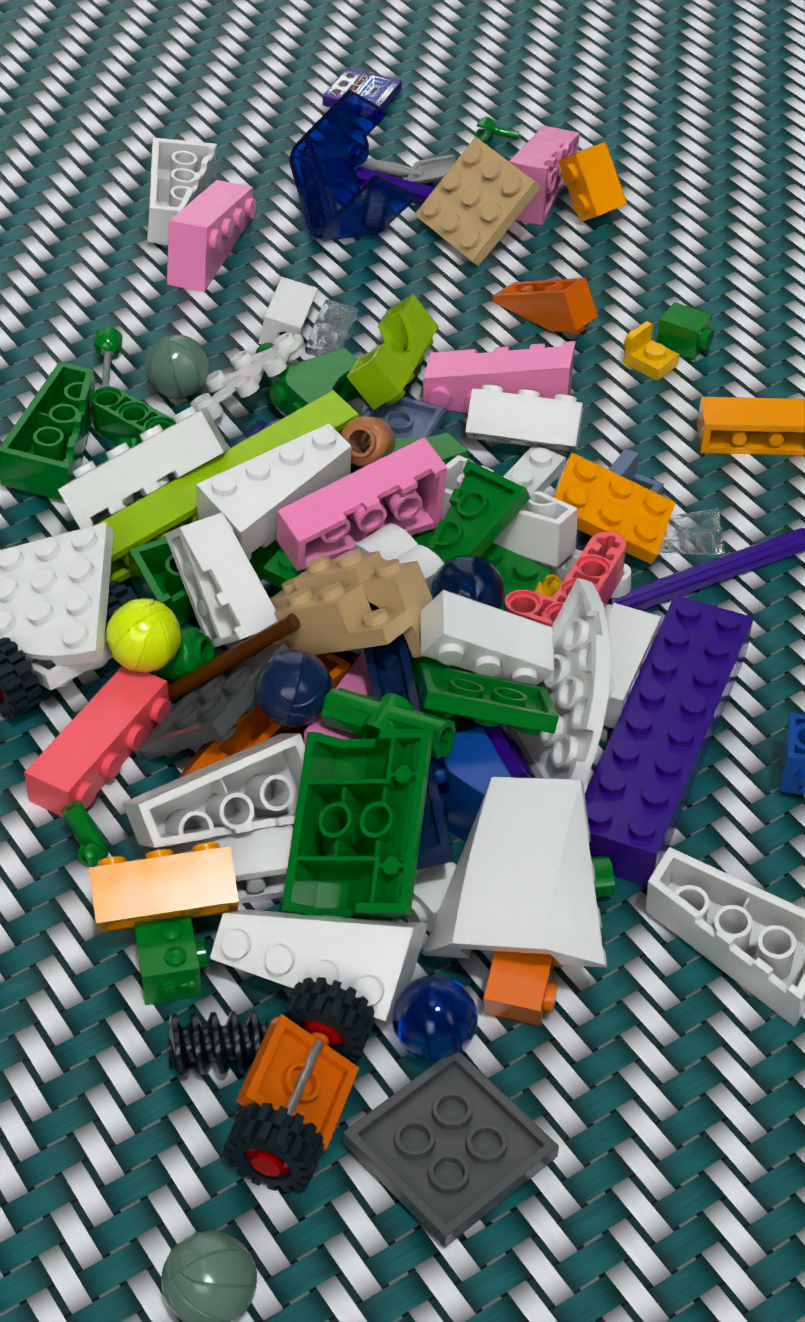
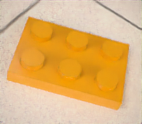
[553,452,676,565]

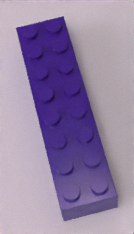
[585,595,754,887]

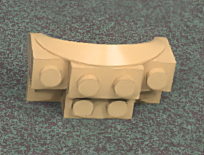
[263,549,433,658]

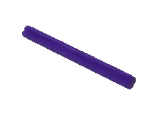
[609,528,805,611]

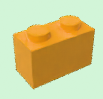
[558,142,627,222]

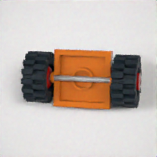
[223,977,375,1192]

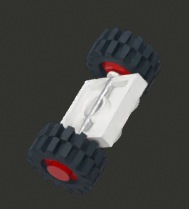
[0,580,136,720]

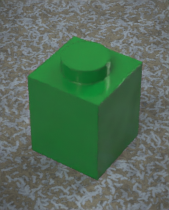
[657,302,714,361]

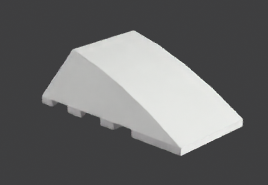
[422,777,607,968]

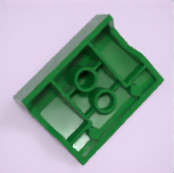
[281,728,434,920]

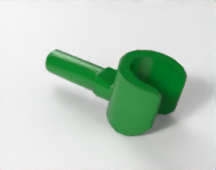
[474,117,519,141]

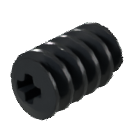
[168,1010,269,1076]

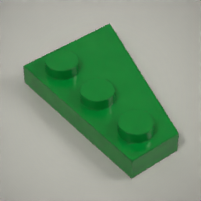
[427,460,531,586]

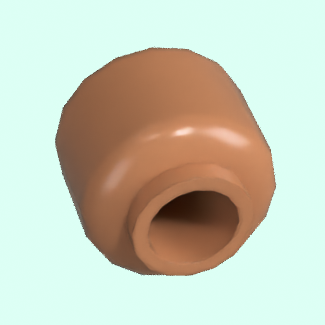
[341,416,396,467]

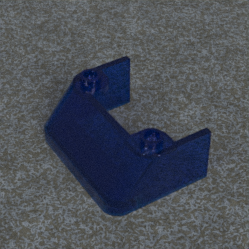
[289,89,415,241]

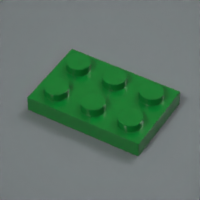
[416,662,559,735]

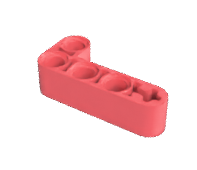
[504,531,627,627]

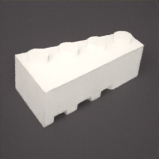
[147,138,217,245]
[58,406,229,529]
[196,423,352,560]
[441,455,578,567]
[123,733,305,848]
[645,847,805,1027]
[210,909,428,1021]

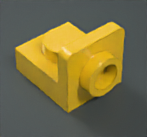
[623,321,680,381]

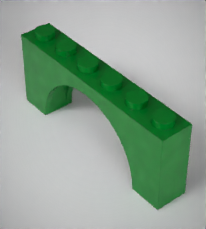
[269,348,469,473]

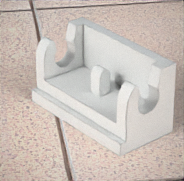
[259,277,318,345]

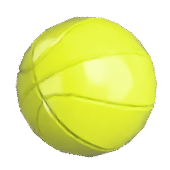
[106,598,181,673]

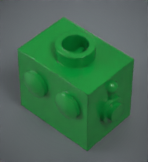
[134,915,208,1005]

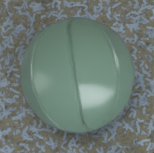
[145,334,209,399]
[161,1230,257,1322]

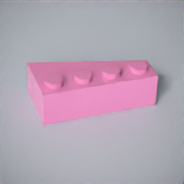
[276,437,448,571]

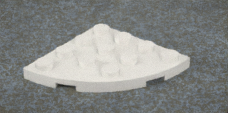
[0,522,114,666]
[507,578,613,793]

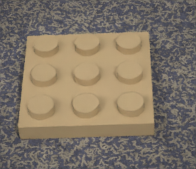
[414,136,541,267]

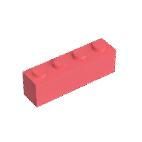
[24,666,171,817]

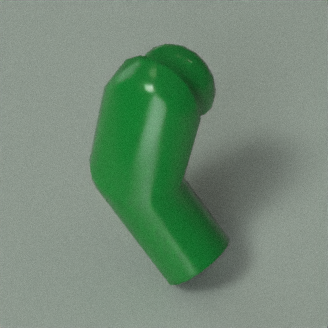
[61,800,109,867]

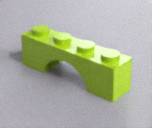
[347,294,439,410]

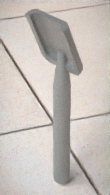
[314,150,456,184]

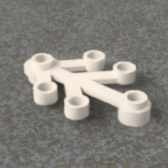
[190,332,305,420]

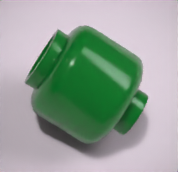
[157,626,215,683]

